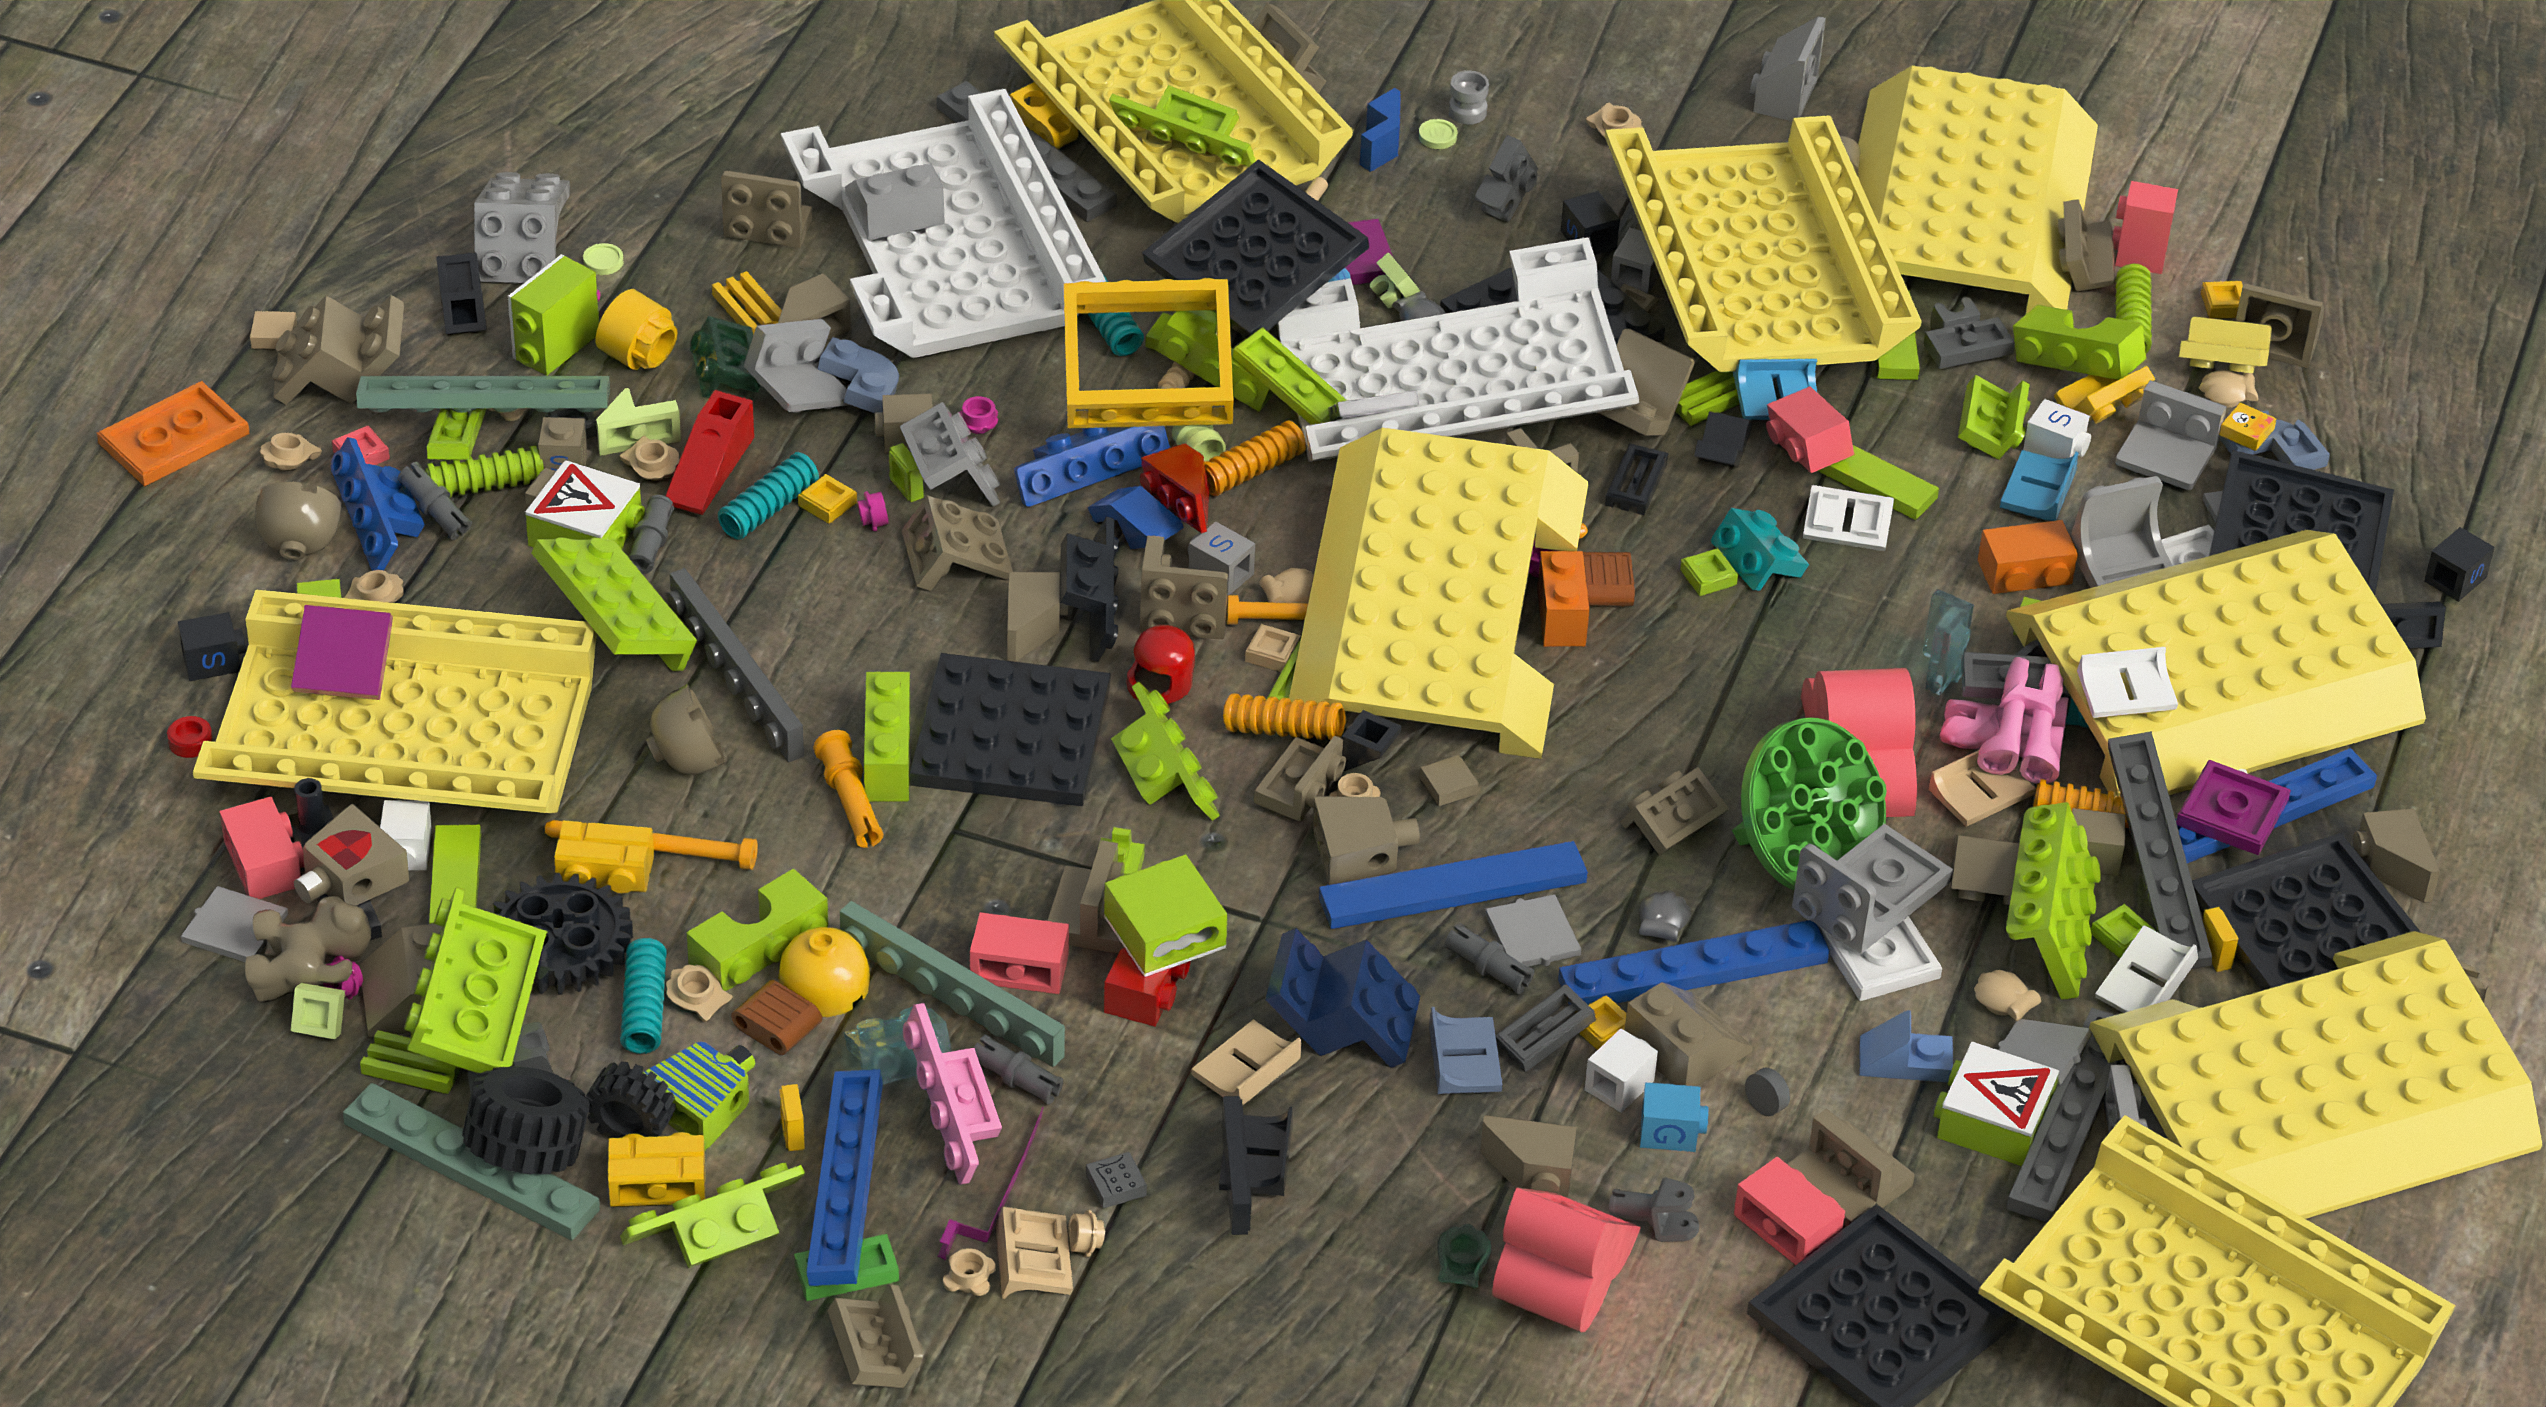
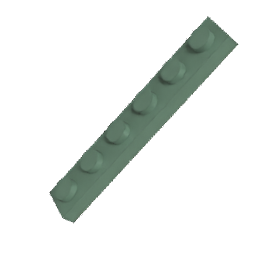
[356,376,610,413]
[840,901,1065,1067]
[343,1083,600,1241]

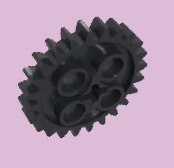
[493,873,633,995]

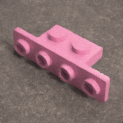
[903,1003,1002,1185]

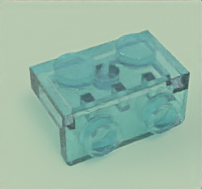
[1923,589,1974,695]
[844,1007,952,1085]

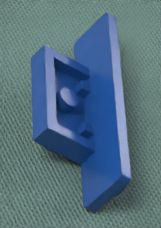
[1014,426,1170,507]
[331,437,425,571]

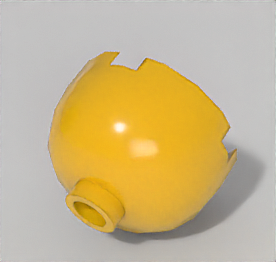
[778,927,870,1017]

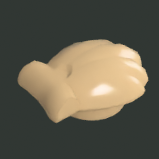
[1586,103,1642,138]
[2199,370,2258,408]
[260,433,322,470]
[619,436,680,481]
[1259,568,1314,603]
[344,570,403,603]
[666,964,733,1022]
[1974,970,2041,1021]

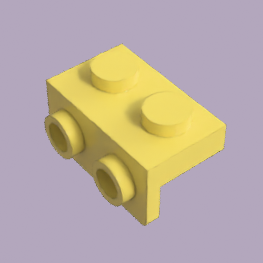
[2179,317,2272,373]

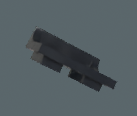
[1219,1107,1293,1196]

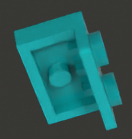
[1711,508,1809,591]

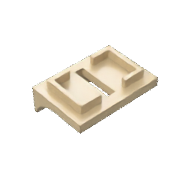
[1928,750,2036,827]
[1191,1019,1301,1105]
[996,1207,1073,1299]

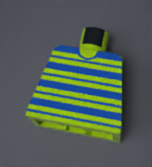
[643,1042,755,1150]

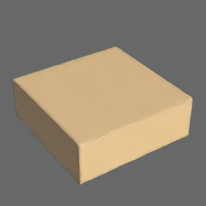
[250,311,297,349]
[1245,624,1301,672]

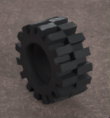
[585,1061,676,1138]

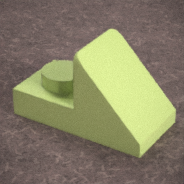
[596,388,681,456]

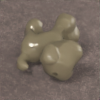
[245,896,371,1002]

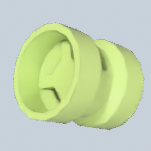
[1172,425,1226,461]

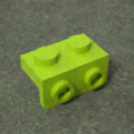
[1958,375,2030,460]

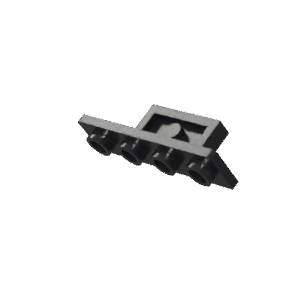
[1060,516,1119,662]

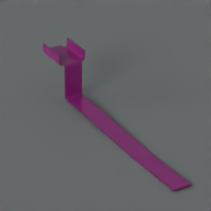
[937,1107,1044,1261]

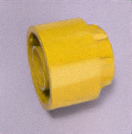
[596,289,678,370]

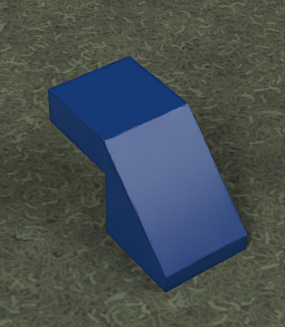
[1360,88,1400,172]
[1088,486,1184,549]

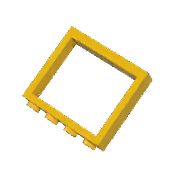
[1064,278,1233,428]

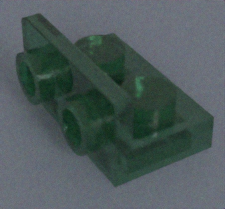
[690,316,761,398]

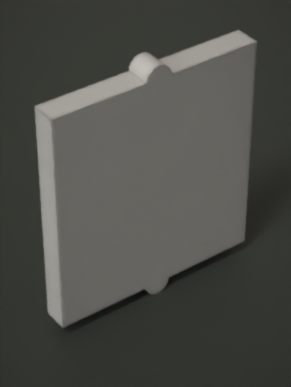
[181,886,288,962]
[1485,894,1581,967]
[1998,1019,2091,1086]

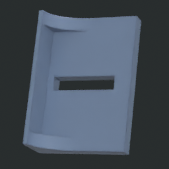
[1429,1007,1503,1094]

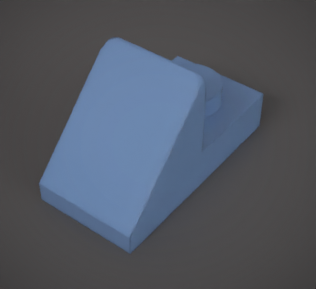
[1859,1010,1953,1082]

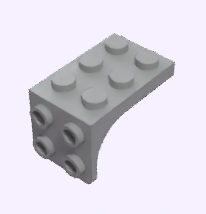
[474,172,570,283]
[2070,476,2173,588]
[1792,824,1953,954]

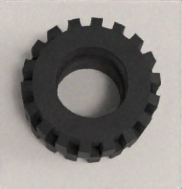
[462,1066,590,1175]

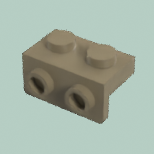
[2058,199,2115,292]
[1254,736,1346,822]
[828,1284,923,1388]

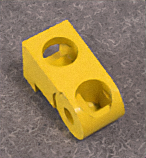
[1010,82,1078,149]

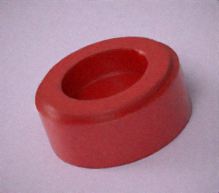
[167,716,213,758]

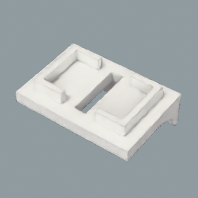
[1803,485,1894,551]
[2077,647,2178,718]
[2095,925,2198,1013]

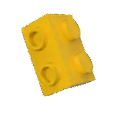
[2054,366,2155,424]

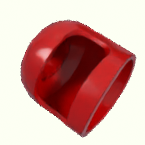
[1126,625,1195,704]

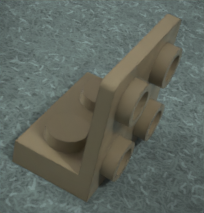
[721,171,813,248]
[1598,329,1695,436]
[902,495,1013,591]
[1140,535,1228,640]

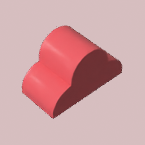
[1801,668,1917,817]
[1492,1187,1641,1333]

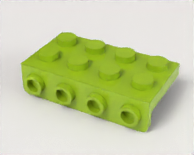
[531,537,697,671]
[2006,802,2101,1000]
[404,887,547,1074]

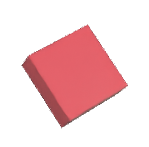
[332,426,390,465]

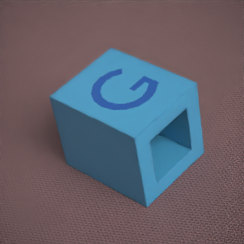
[1640,1082,1709,1152]

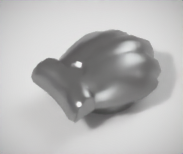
[1392,291,1446,321]
[1638,890,1691,942]

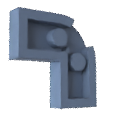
[817,337,899,413]
[2220,411,2330,470]

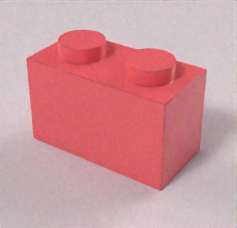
[2113,181,2178,274]
[1766,386,1854,473]
[220,796,305,899]
[970,912,1069,994]
[1734,1156,1845,1265]

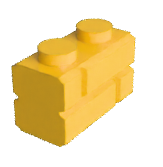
[554,820,654,893]
[608,1132,705,1207]

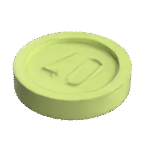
[1419,119,1457,149]
[583,243,623,275]

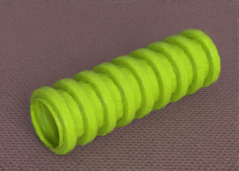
[2115,264,2152,354]
[425,446,544,498]

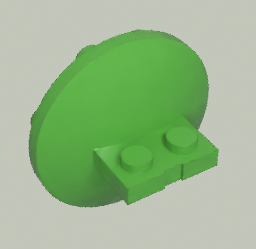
[1732,718,1887,891]

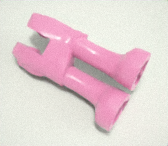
[1977,657,2064,784]
[1940,697,2069,763]

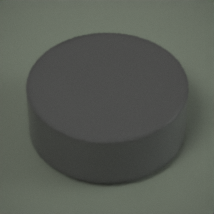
[1745,1068,1790,1116]

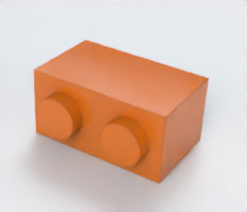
[1978,520,2078,594]
[1537,551,1589,647]

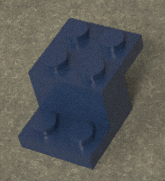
[1265,928,1420,1068]

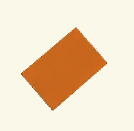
[97,381,250,487]

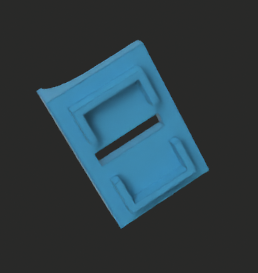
[1733,359,1817,420]
[2000,450,2079,521]

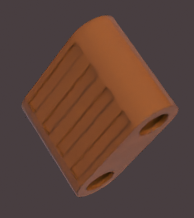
[1583,552,1635,606]
[731,980,823,1055]

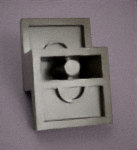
[272,295,404,405]

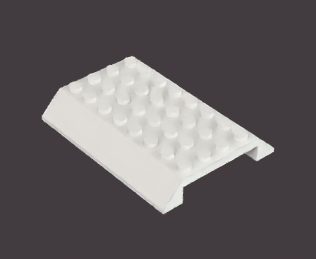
[781,89,1106,358]
[1277,237,1639,462]

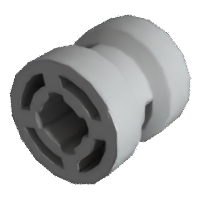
[1449,71,1489,125]

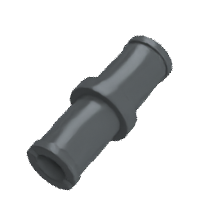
[397,462,472,540]
[628,495,674,574]
[1444,923,1534,994]
[974,1035,1064,1105]

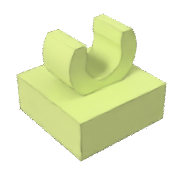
[1369,252,1420,308]
[291,983,345,1039]

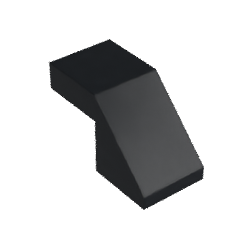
[436,252,487,334]
[1694,411,1753,468]
[1306,710,1401,772]

